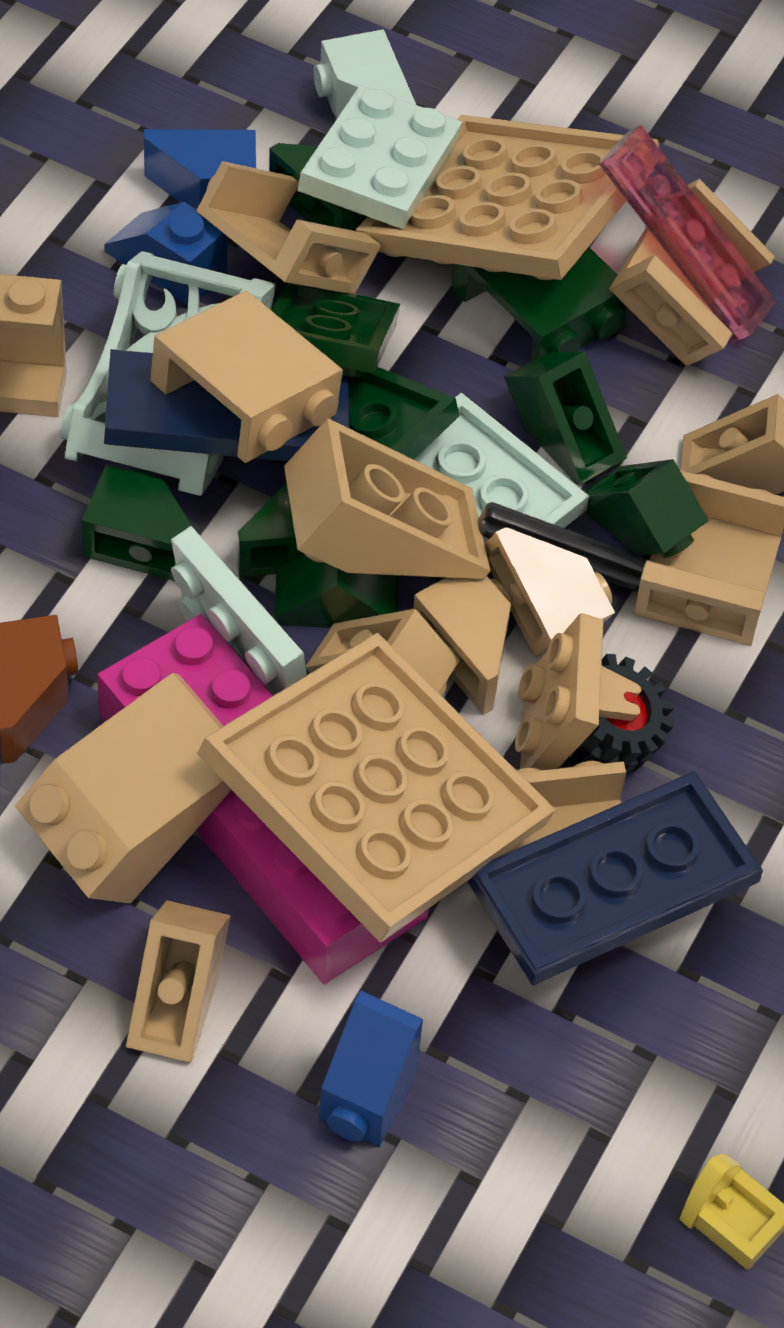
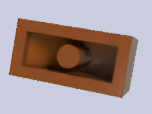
[0,615,78,764]

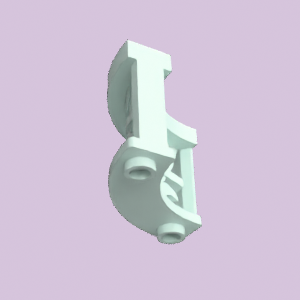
[60,251,276,496]

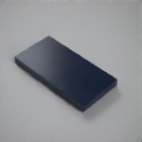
[104,349,349,461]
[467,771,763,986]

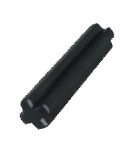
[478,502,646,591]

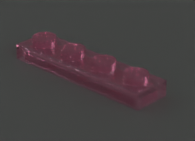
[599,125,776,342]

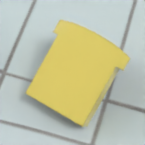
[679,1154,784,1270]

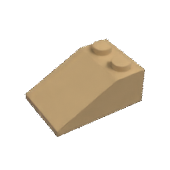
[284,418,490,579]
[14,672,232,904]

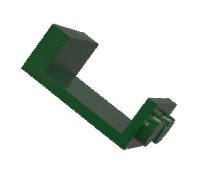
[451,247,627,362]

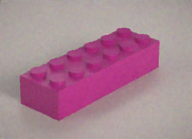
[97,614,429,985]

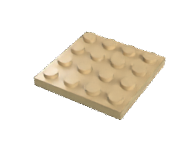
[356,115,661,280]
[197,633,556,943]

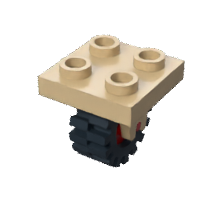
[515,612,674,776]

